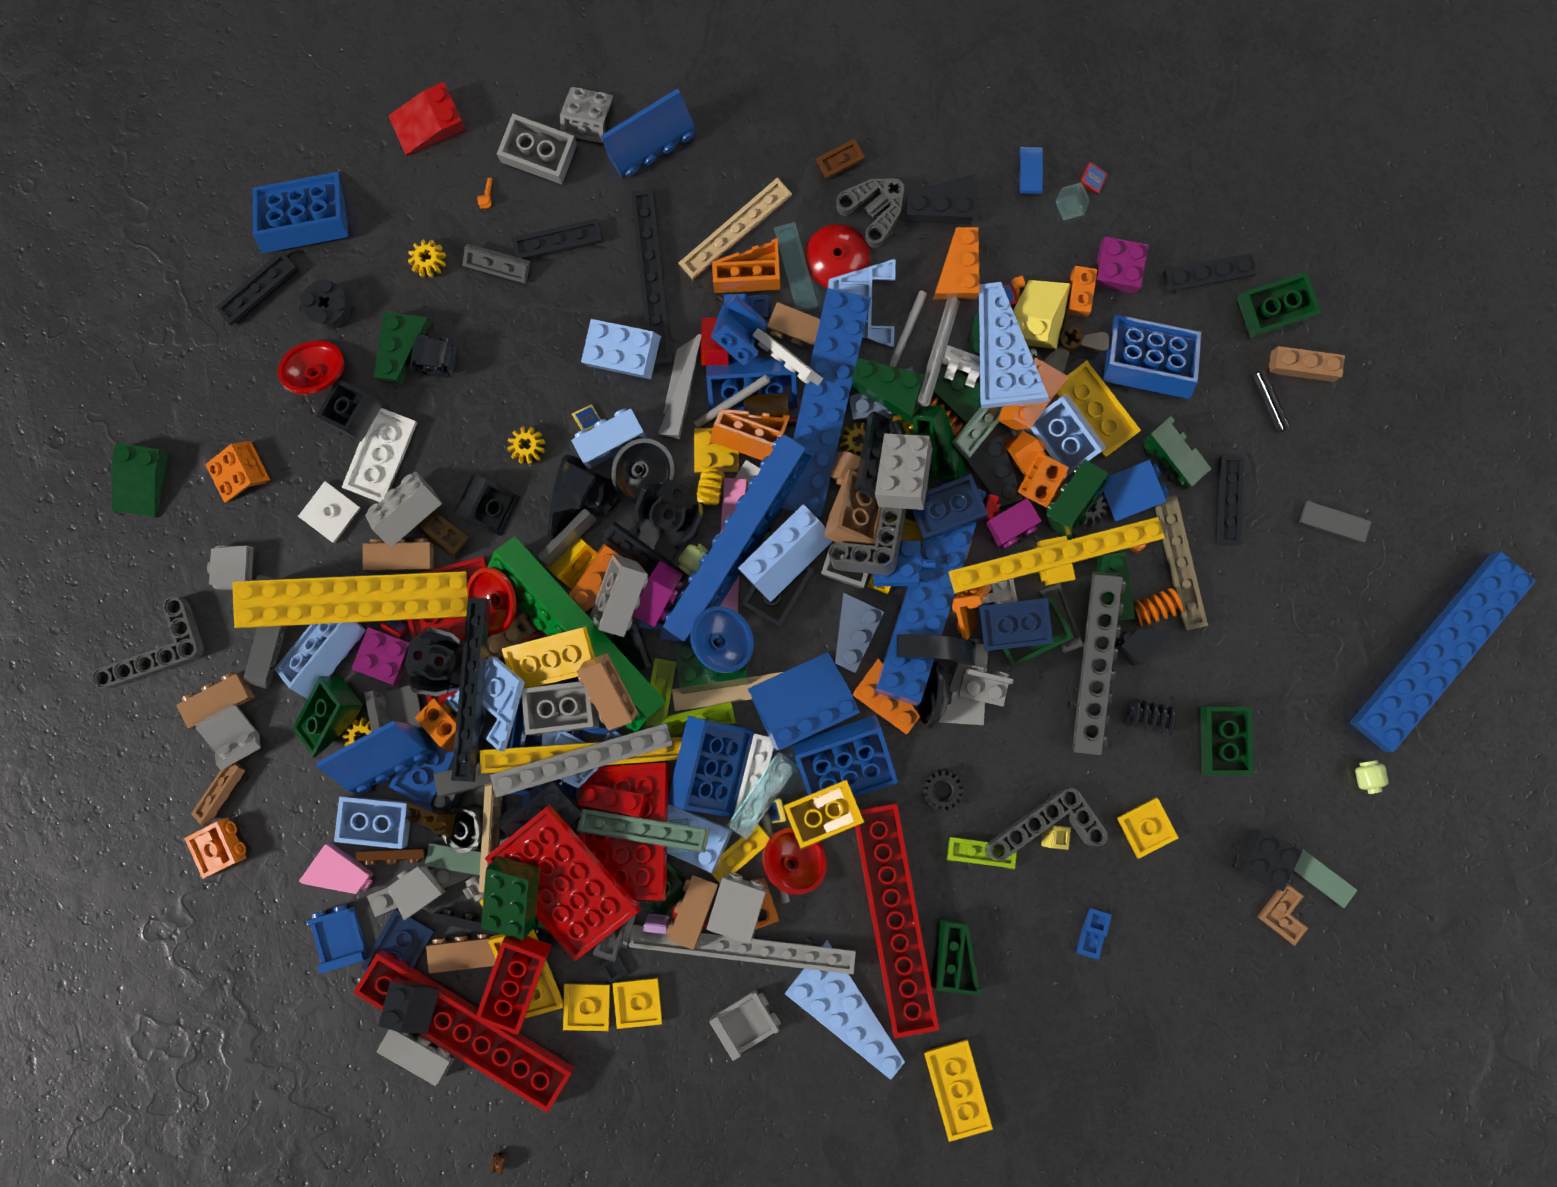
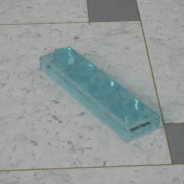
[774,222,818,312]
[727,752,798,840]

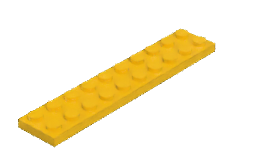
[232,572,468,628]

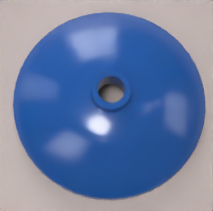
[690,606,754,673]

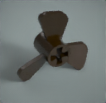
[1044,307,1109,373]

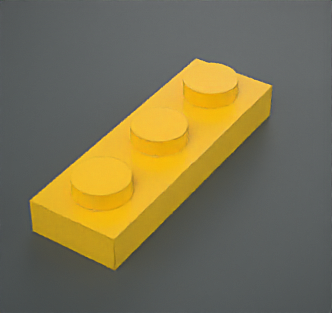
[711,824,770,884]

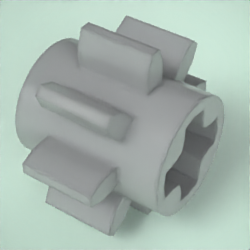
[462,875,484,901]

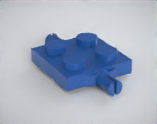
[859,541,936,587]

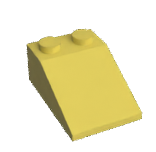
[1013,280,1071,349]

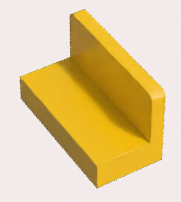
[546,538,597,588]

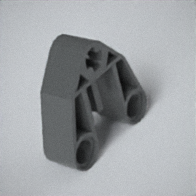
[836,178,904,249]

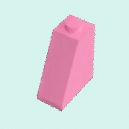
[299,842,374,894]

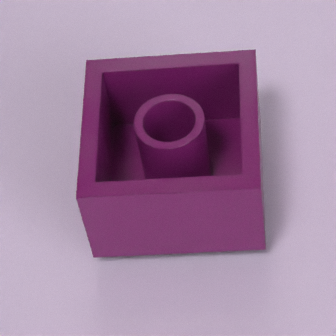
[1095,237,1149,294]
[984,498,1041,548]
[632,561,683,627]
[351,627,410,685]

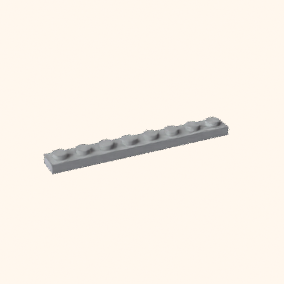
[490,723,673,797]

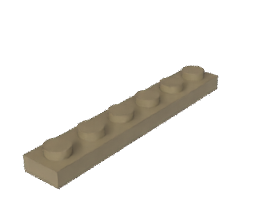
[1155,495,1208,631]

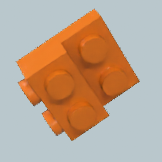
[184,818,246,879]

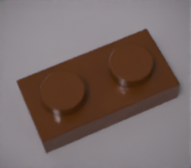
[816,138,865,180]

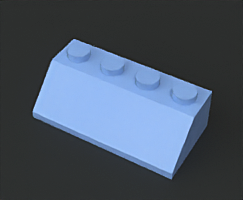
[738,504,832,602]
[274,622,366,699]

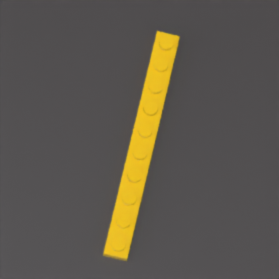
[948,517,1165,594]
[479,737,683,774]

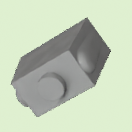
[207,545,254,590]
[388,865,446,920]

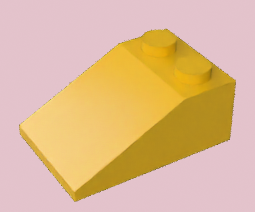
[784,780,864,850]

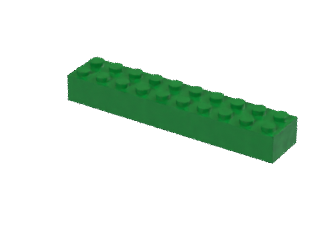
[488,536,666,732]

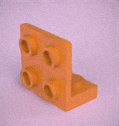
[206,441,270,502]
[952,585,992,640]

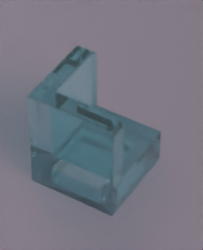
[1056,183,1090,220]

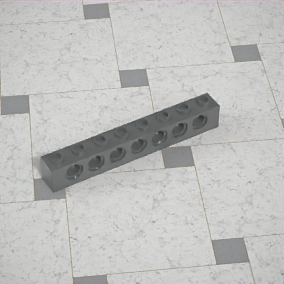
[1072,572,1126,755]

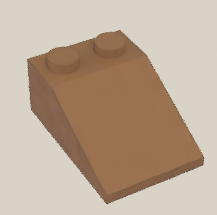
[824,469,882,546]

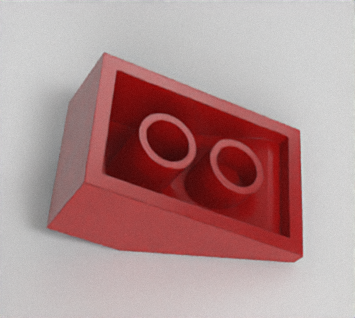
[389,82,466,156]

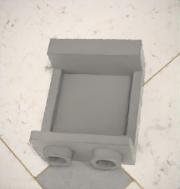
[706,872,768,944]
[709,989,781,1061]

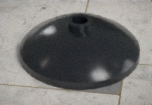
[610,438,674,504]
[918,661,952,729]

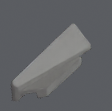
[658,334,701,439]

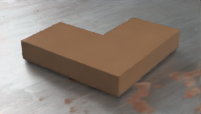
[1257,884,1308,946]

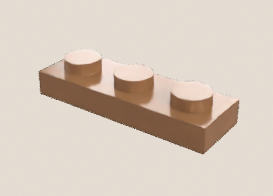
[191,762,245,827]

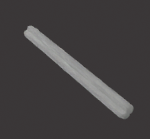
[917,297,960,407]

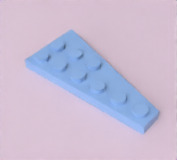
[979,282,1050,409]
[785,940,905,1080]

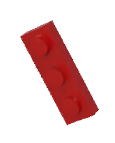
[578,783,647,818]

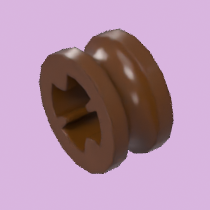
[490,1152,506,1175]

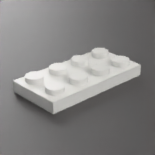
[342,408,417,502]

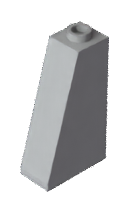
[938,639,988,725]

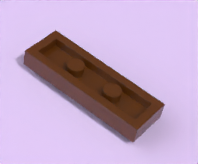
[356,847,428,865]

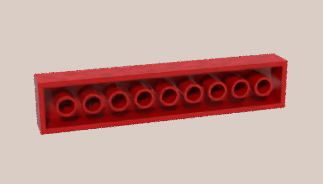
[855,802,939,1038]
[353,949,574,1113]

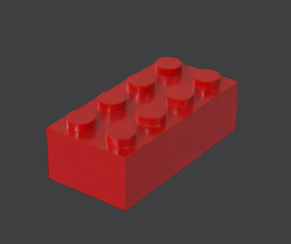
[475,935,552,1035]

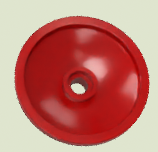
[804,224,870,288]
[278,340,344,394]
[466,567,516,635]
[763,828,827,895]

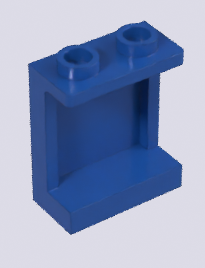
[711,294,768,366]
[1103,460,1170,522]
[306,904,368,974]

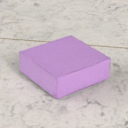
[643,913,670,934]

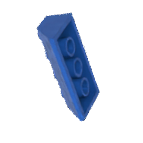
[706,357,797,411]

